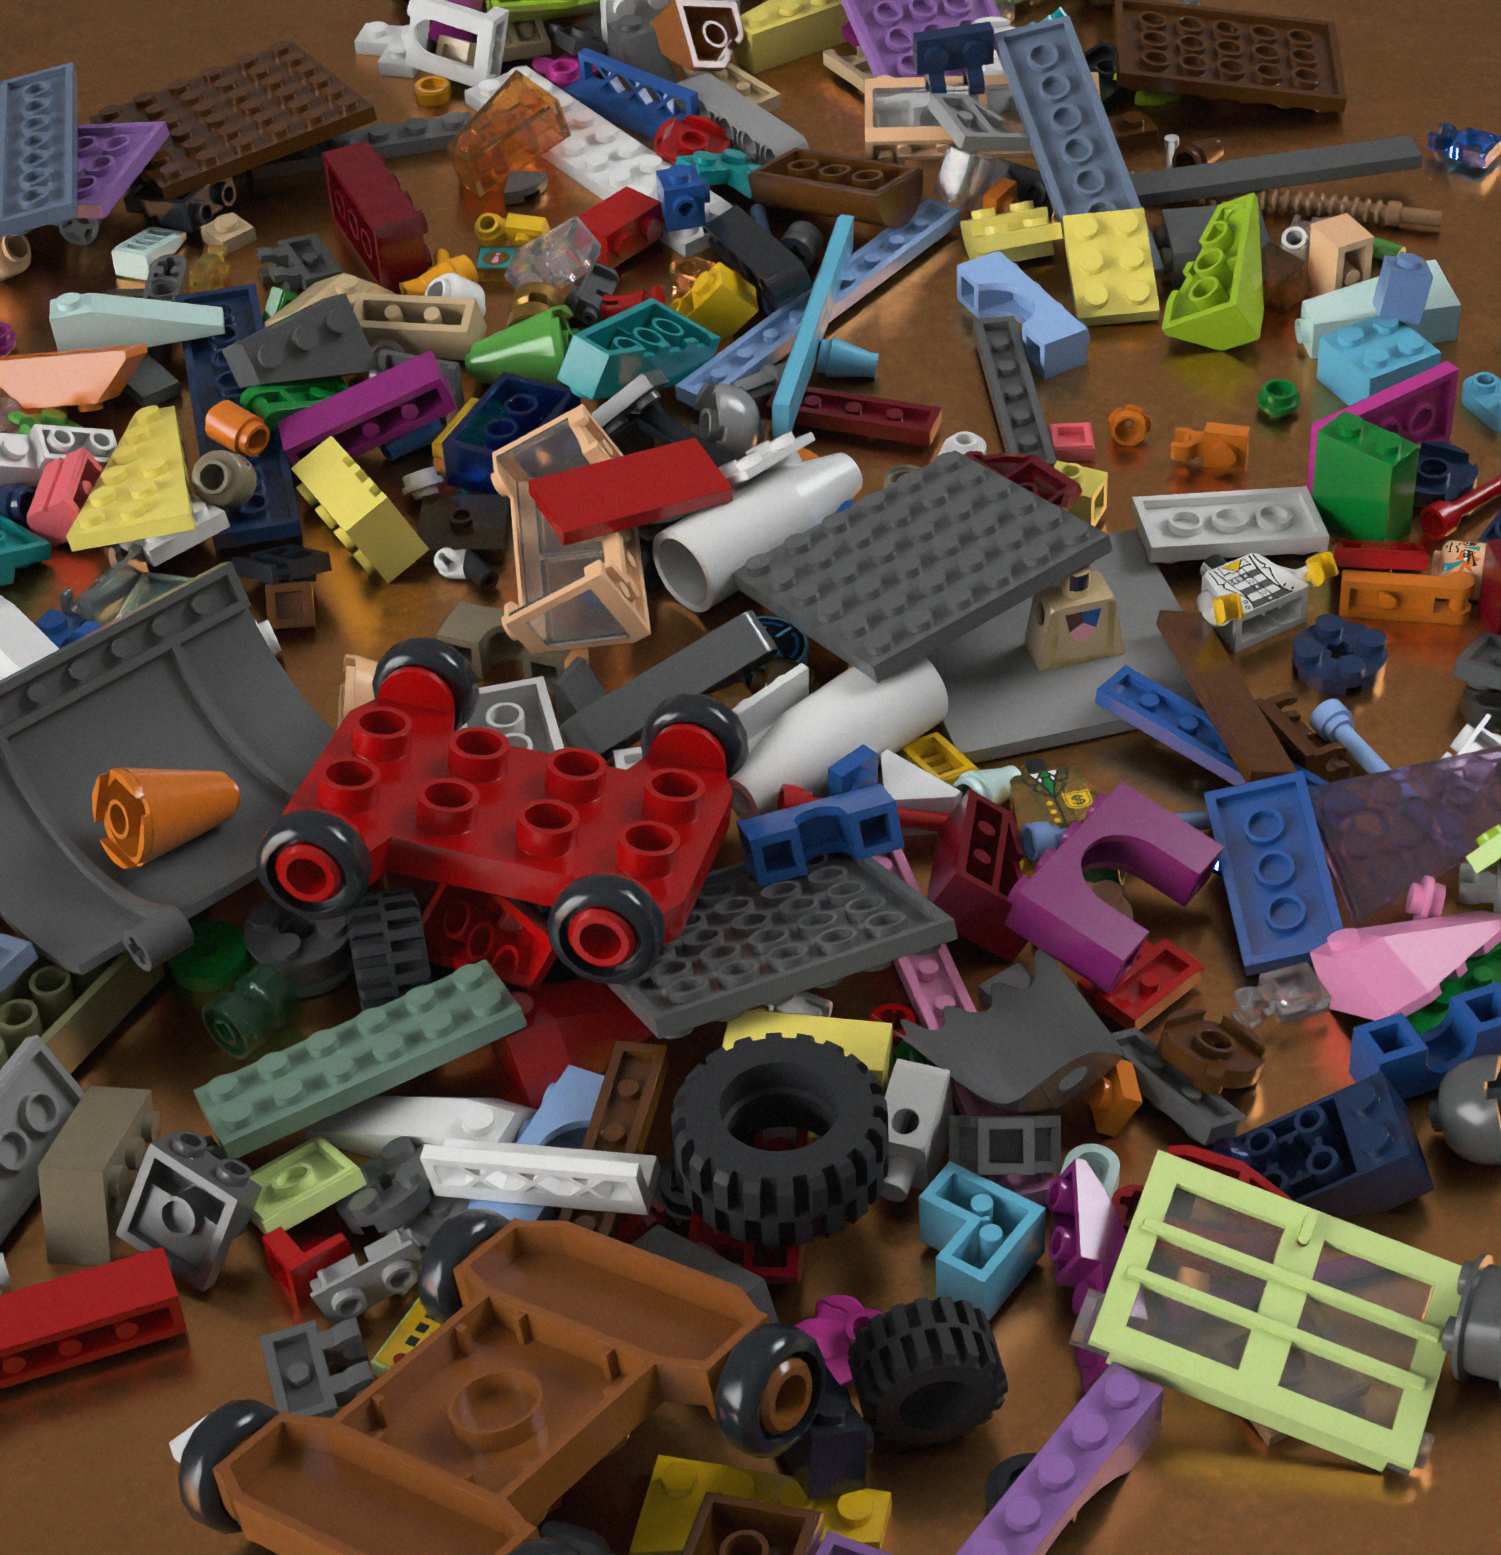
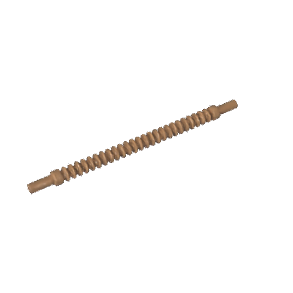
[1129,170,1443,227]

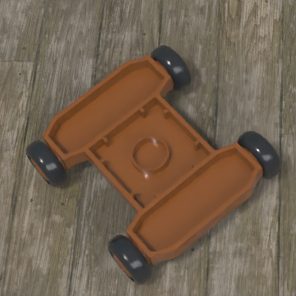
[178,1208,826,1555]

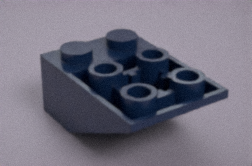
[1234,1071,1435,1217]

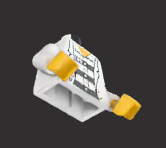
[1196,551,1339,653]

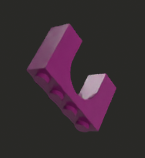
[1005,781,1224,994]

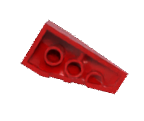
[421,883,557,991]

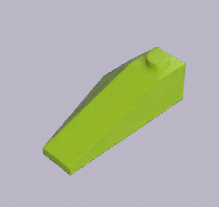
[1162,192,1264,351]

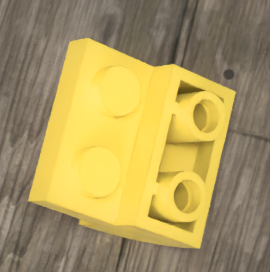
[960,200,1063,262]

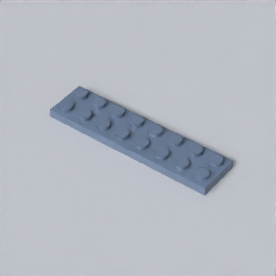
[994,15,1164,279]
[0,62,78,237]

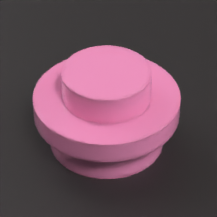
[1406,875,1446,920]

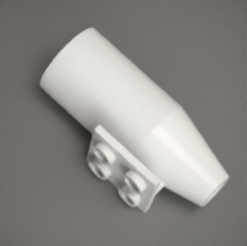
[652,431,863,612]
[728,656,948,820]

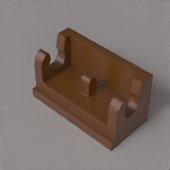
[1255,692,1350,783]

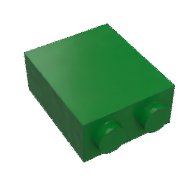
[1312,411,1420,542]

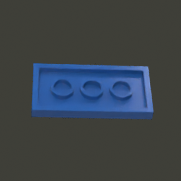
[1204,771,1343,976]

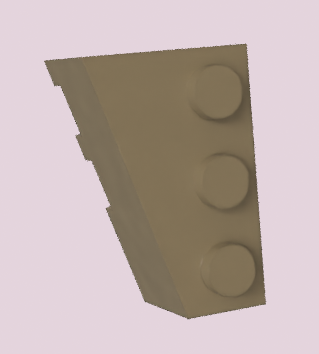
[38,1086,161,1266]

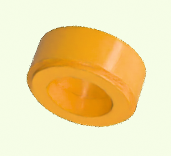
[414,76,452,107]

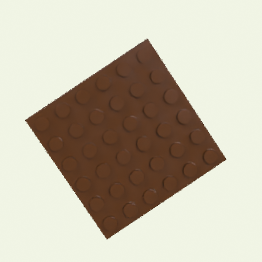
[89,41,377,200]

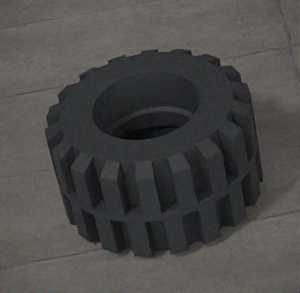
[346,886,432,1011]
[848,1297,1008,1447]

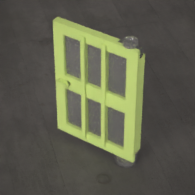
[1068,1150,1462,1476]

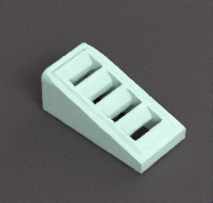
[111,226,187,280]

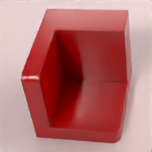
[262,1226,351,1307]

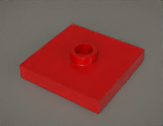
[1331,539,1429,573]

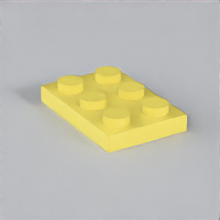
[1062,208,1160,327]

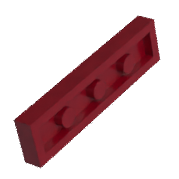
[766,382,942,446]

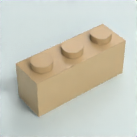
[353,293,487,360]

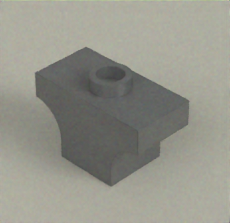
[949,1115,1061,1175]

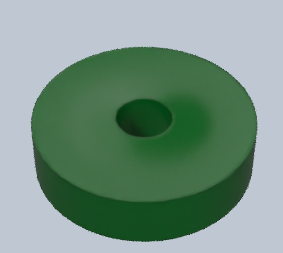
[168,921,251,993]

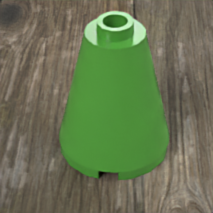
[465,305,579,389]

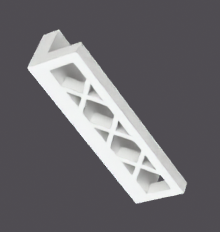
[420,1137,661,1215]

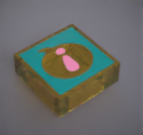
[475,246,520,281]

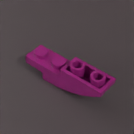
[1047,1158,1147,1392]

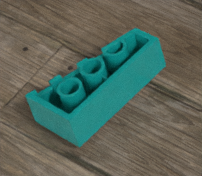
[557,298,721,400]

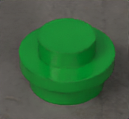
[1257,379,1300,417]

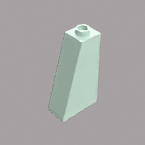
[1295,259,1461,359]

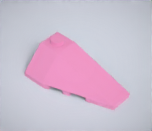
[1310,910,1501,1021]

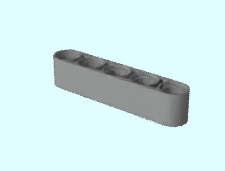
[673,71,810,166]

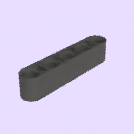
[559,611,779,761]

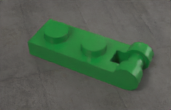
[240,376,350,431]

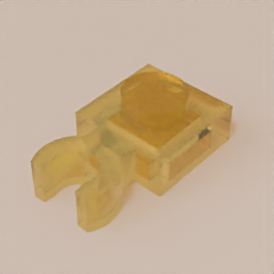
[189,244,230,293]

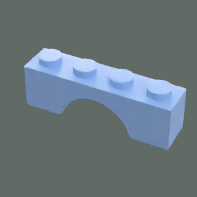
[957,250,1090,379]
[467,1065,605,1221]

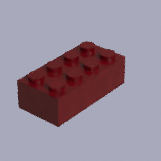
[322,141,432,294]

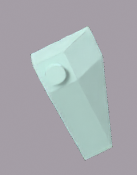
[49,292,225,351]

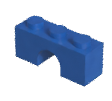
[736,783,905,887]
[1349,982,1501,1100]

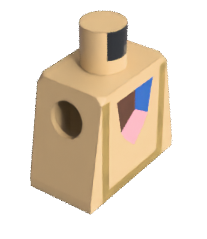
[1025,564,1125,672]

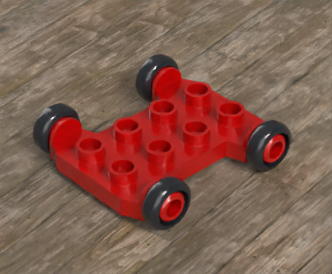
[255,637,749,984]

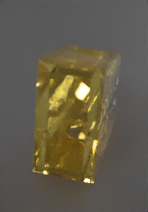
[1009,759,1099,867]

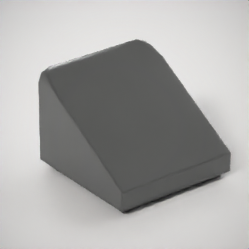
[553,656,607,722]

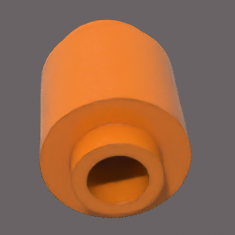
[205,400,270,457]

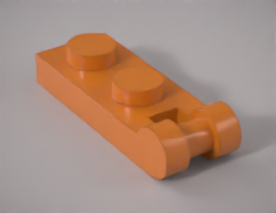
[1339,569,1475,625]

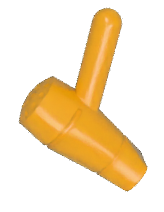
[399,248,478,296]

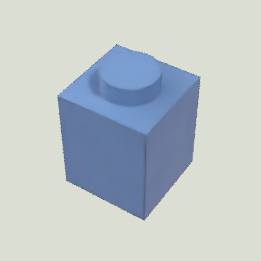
[1372,253,1433,325]

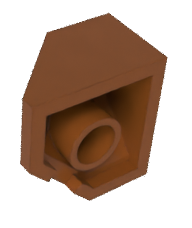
[652,0,745,71]

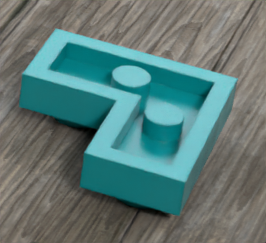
[675,149,762,199]

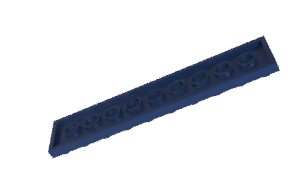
[175,283,302,550]

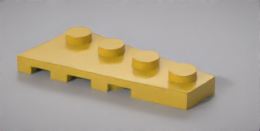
[629,1454,892,1555]

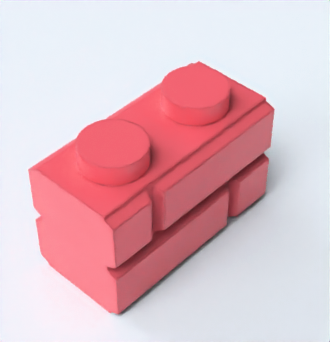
[27,448,104,548]

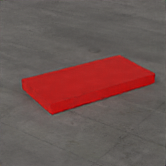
[528,438,733,546]

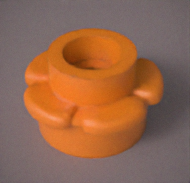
[1109,404,1151,446]

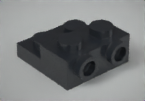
[123,177,237,234]

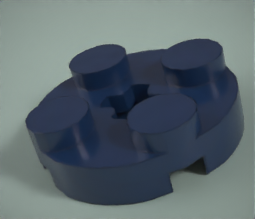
[1413,441,1478,508]
[1291,614,1388,695]

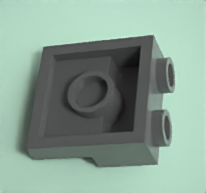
[115,1130,262,1292]

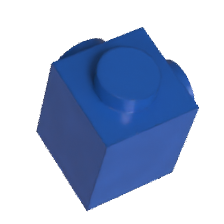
[656,164,710,232]

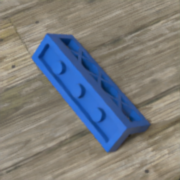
[563,48,700,139]

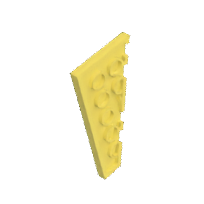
[66,405,196,552]

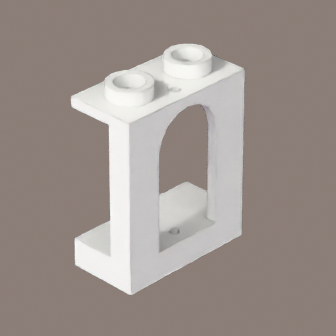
[403,0,509,87]

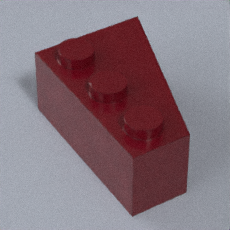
[927,789,1031,963]

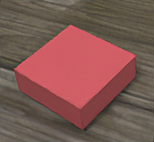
[1048,422,1095,462]

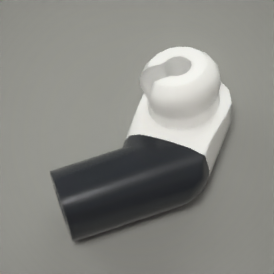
[434,548,499,591]

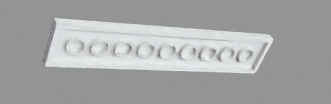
[464,65,734,258]

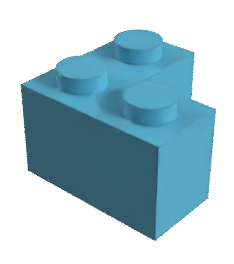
[919,1161,1046,1321]

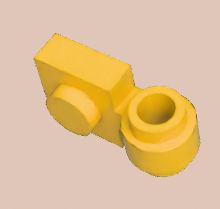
[474,213,554,252]

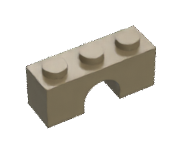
[436,601,590,695]

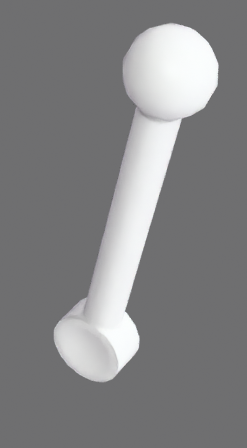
[1164,134,1179,169]

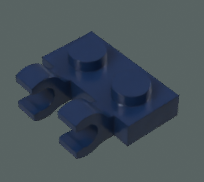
[913,22,994,97]

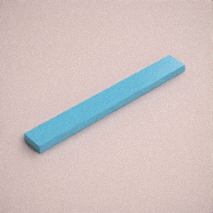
[772,214,854,439]

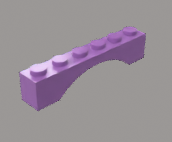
[955,1361,1163,1555]

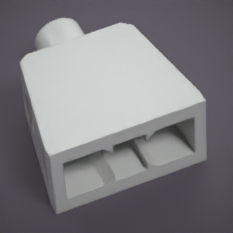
[880,1058,954,1202]

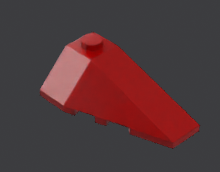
[490,979,658,1110]

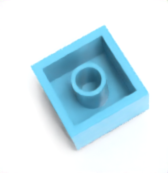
[1316,314,1441,406]

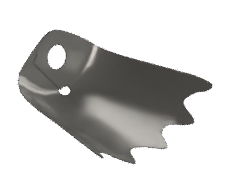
[871,949,1125,1114]

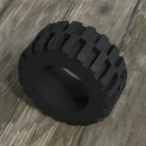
[671,1032,889,1248]

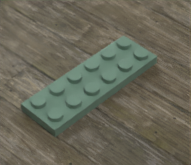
[193,959,527,1159]

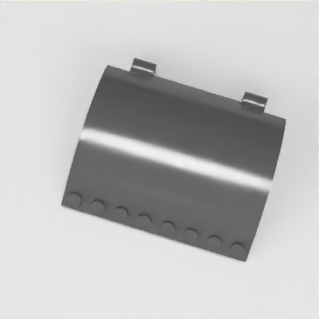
[0,562,336,975]

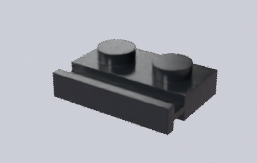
[232,544,332,584]

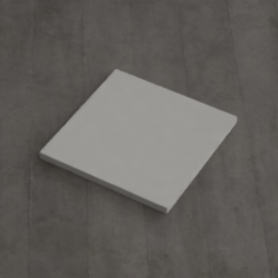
[926,529,1205,764]

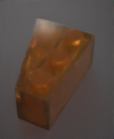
[446,69,571,197]

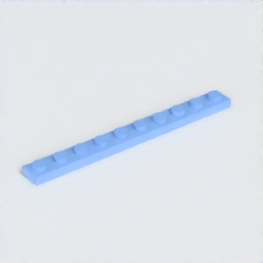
[675,197,961,407]

